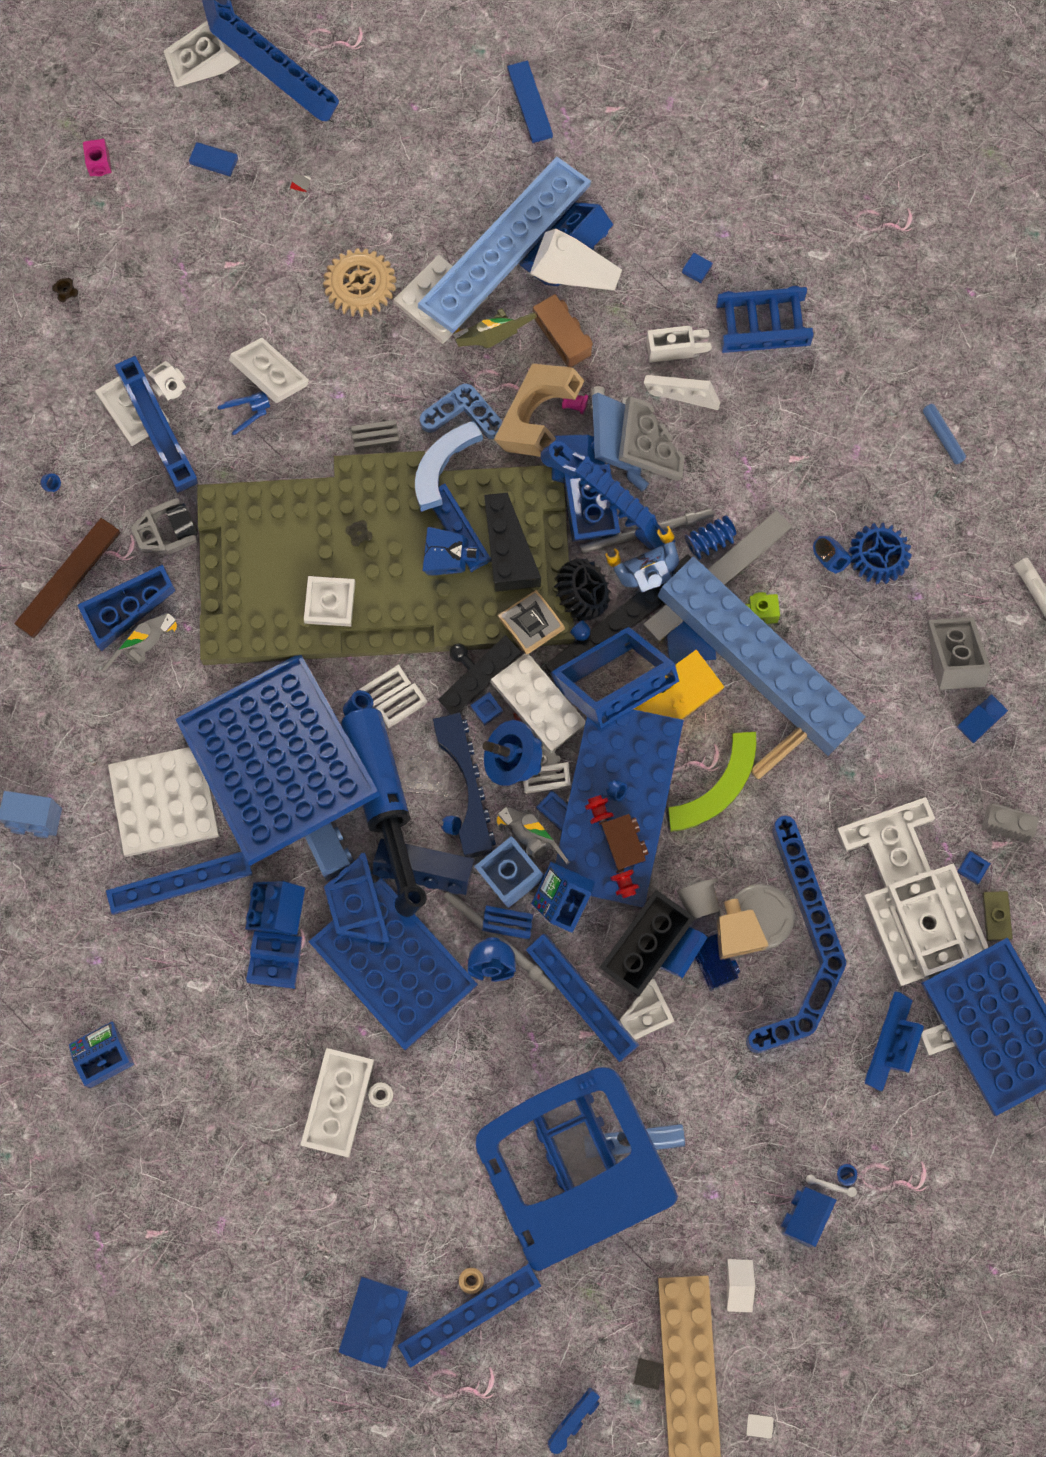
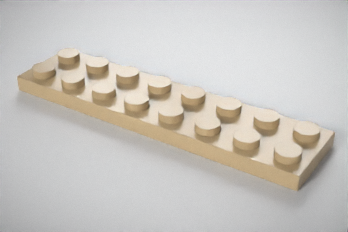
[658,1276,721,1457]

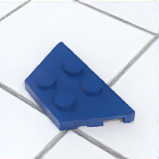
[324,852,390,944]

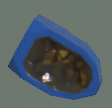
[813,536,851,574]

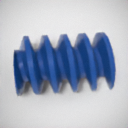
[684,515,737,560]

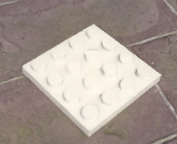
[108,747,219,857]

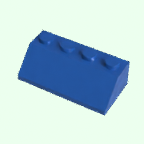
[519,202,614,287]

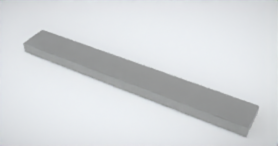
[643,510,793,643]

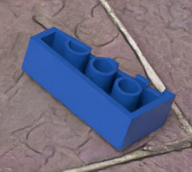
[77,564,176,651]

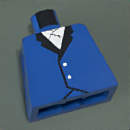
[423,527,479,576]

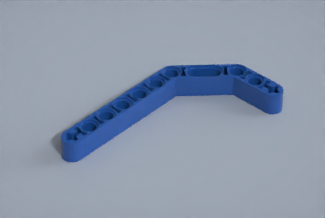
[202,0,339,121]
[746,816,846,1053]

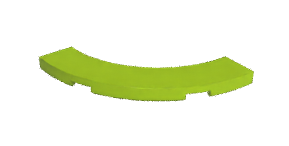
[668,732,756,832]

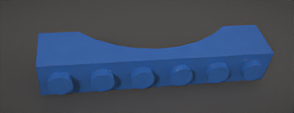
[114,356,198,493]

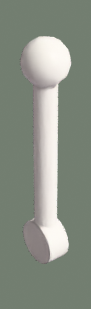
[806,1175,857,1197]

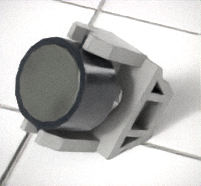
[131,498,198,555]

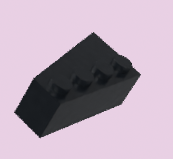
[484,492,541,592]

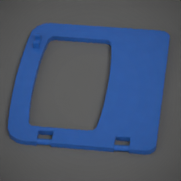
[476,1067,678,1271]

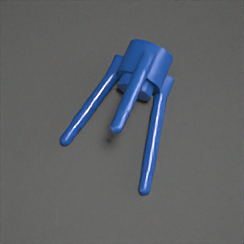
[217,391,270,435]

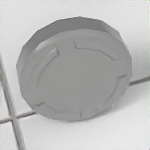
[734,884,794,951]

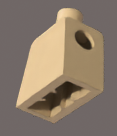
[717,899,768,960]

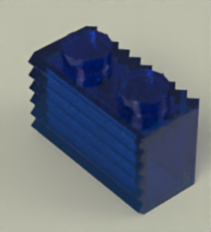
[695,934,741,992]

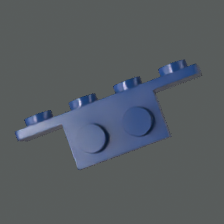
[865,991,924,1091]

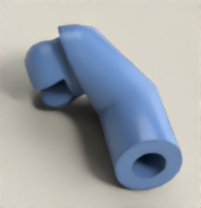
[626,465,649,492]

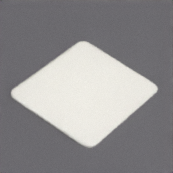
[746,1414,774,1439]

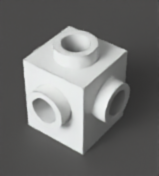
[147,361,186,400]

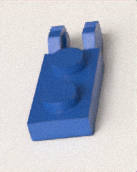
[547,1388,600,1455]

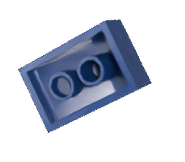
[564,464,620,542]

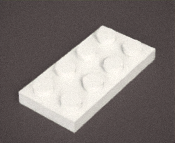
[490,654,586,753]
[301,1048,374,1158]

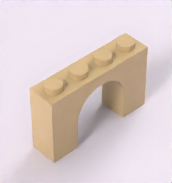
[494,364,584,457]

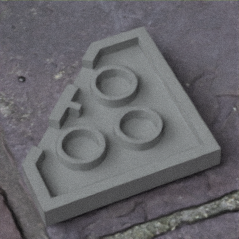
[619,396,685,481]

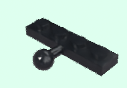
[438,635,523,715]

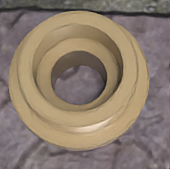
[459,1268,484,1294]

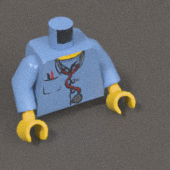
[605,526,679,592]

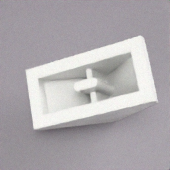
[727,1259,755,1312]

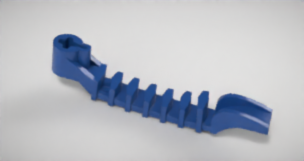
[541,441,675,550]

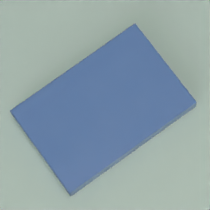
[592,393,632,471]

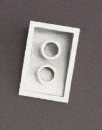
[164,21,240,87]

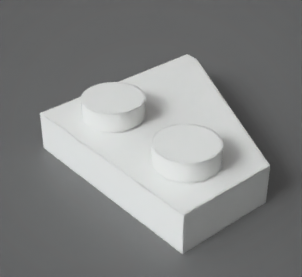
[620,979,675,1040]

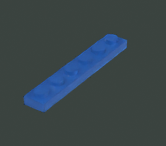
[106,852,253,915]
[526,934,640,1062]
[398,1264,541,1368]

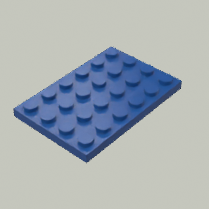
[308,878,478,1051]
[921,938,1046,1116]

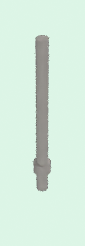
[580,508,714,554]
[444,891,556,993]

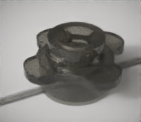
[346,520,373,546]

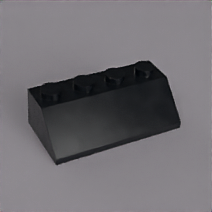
[598,890,695,997]

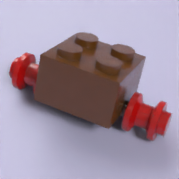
[585,795,649,898]

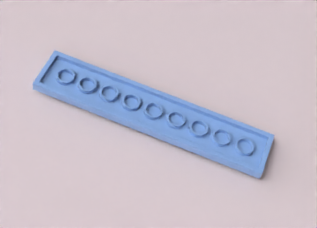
[418,157,591,333]

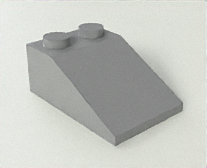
[927,617,991,690]

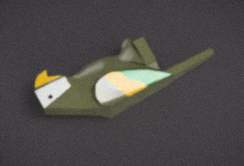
[453,308,537,348]

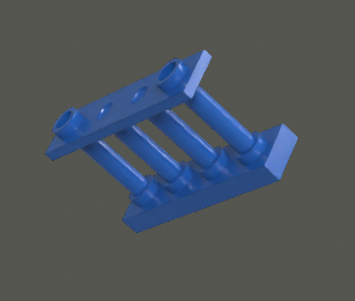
[716,286,814,353]

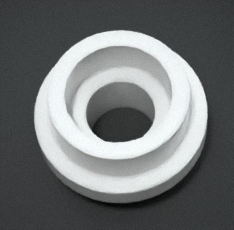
[368,1082,393,1108]

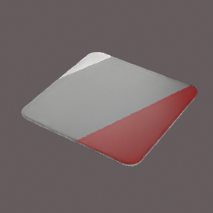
[290,174,311,192]

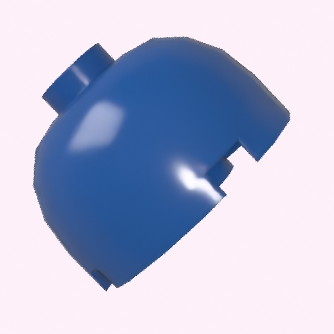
[468,937,516,982]

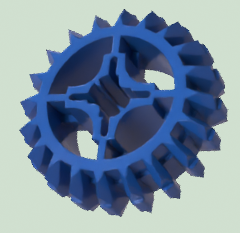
[848,522,912,585]

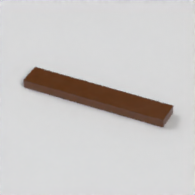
[14,517,121,639]

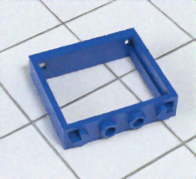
[551,627,679,728]

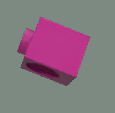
[83,139,112,176]

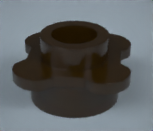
[52,278,78,302]

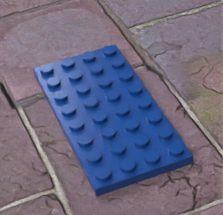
[555,701,684,907]

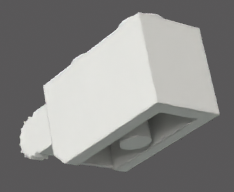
[646,326,712,363]

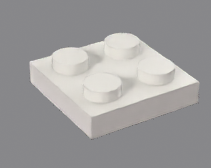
[304,576,356,627]

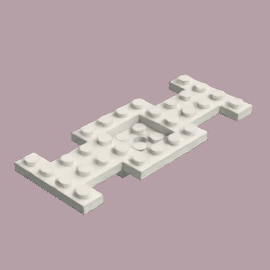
[836,797,988,1056]

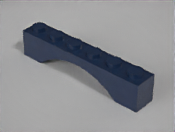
[433,713,496,858]

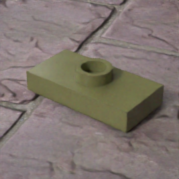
[982,891,1013,941]

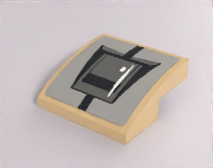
[498,590,565,655]

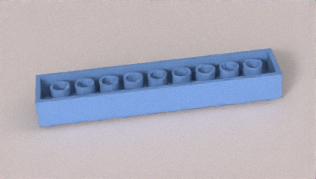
[658,556,866,756]

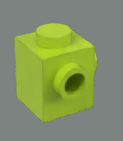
[745,592,780,624]

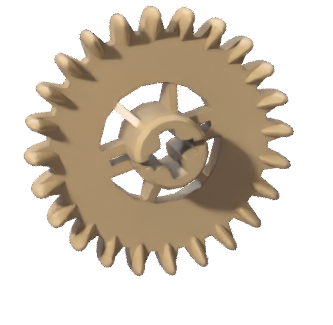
[323,248,396,317]

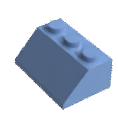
[305,823,353,881]

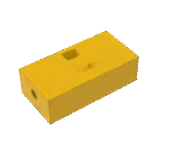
[634,650,725,720]

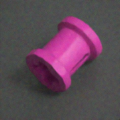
[562,394,589,415]

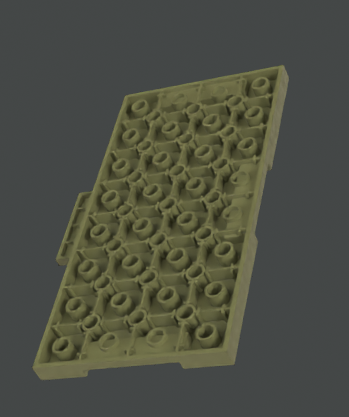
[197,451,575,665]

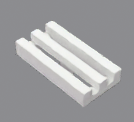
[359,665,411,708]
[375,683,428,728]
[523,762,572,794]

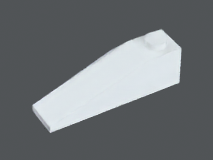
[530,229,622,291]

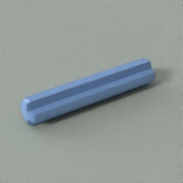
[923,404,966,464]

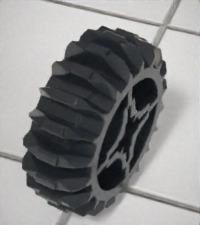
[554,558,611,621]

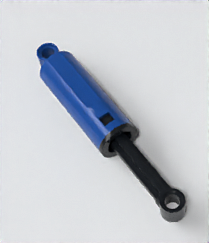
[341,690,427,917]

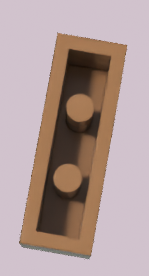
[533,294,593,367]

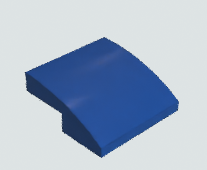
[666,621,716,664]
[246,931,302,989]

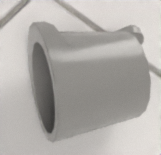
[677,878,725,920]

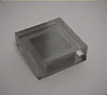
[633,1358,664,1390]

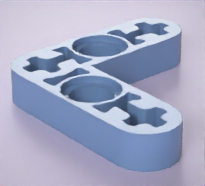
[420,384,502,440]

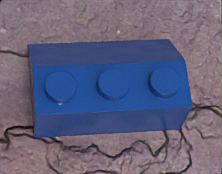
[339,1277,410,1369]

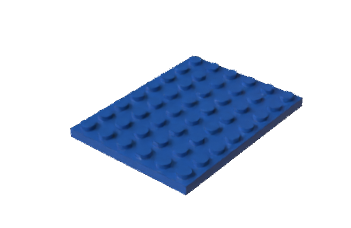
[175,655,380,866]

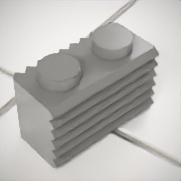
[981,803,1039,843]

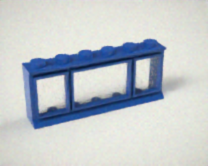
[525,1076,617,1192]

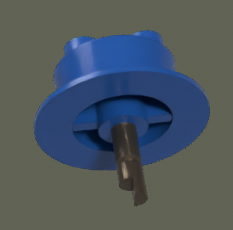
[482,720,542,786]

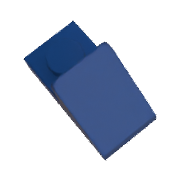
[957,694,1008,744]

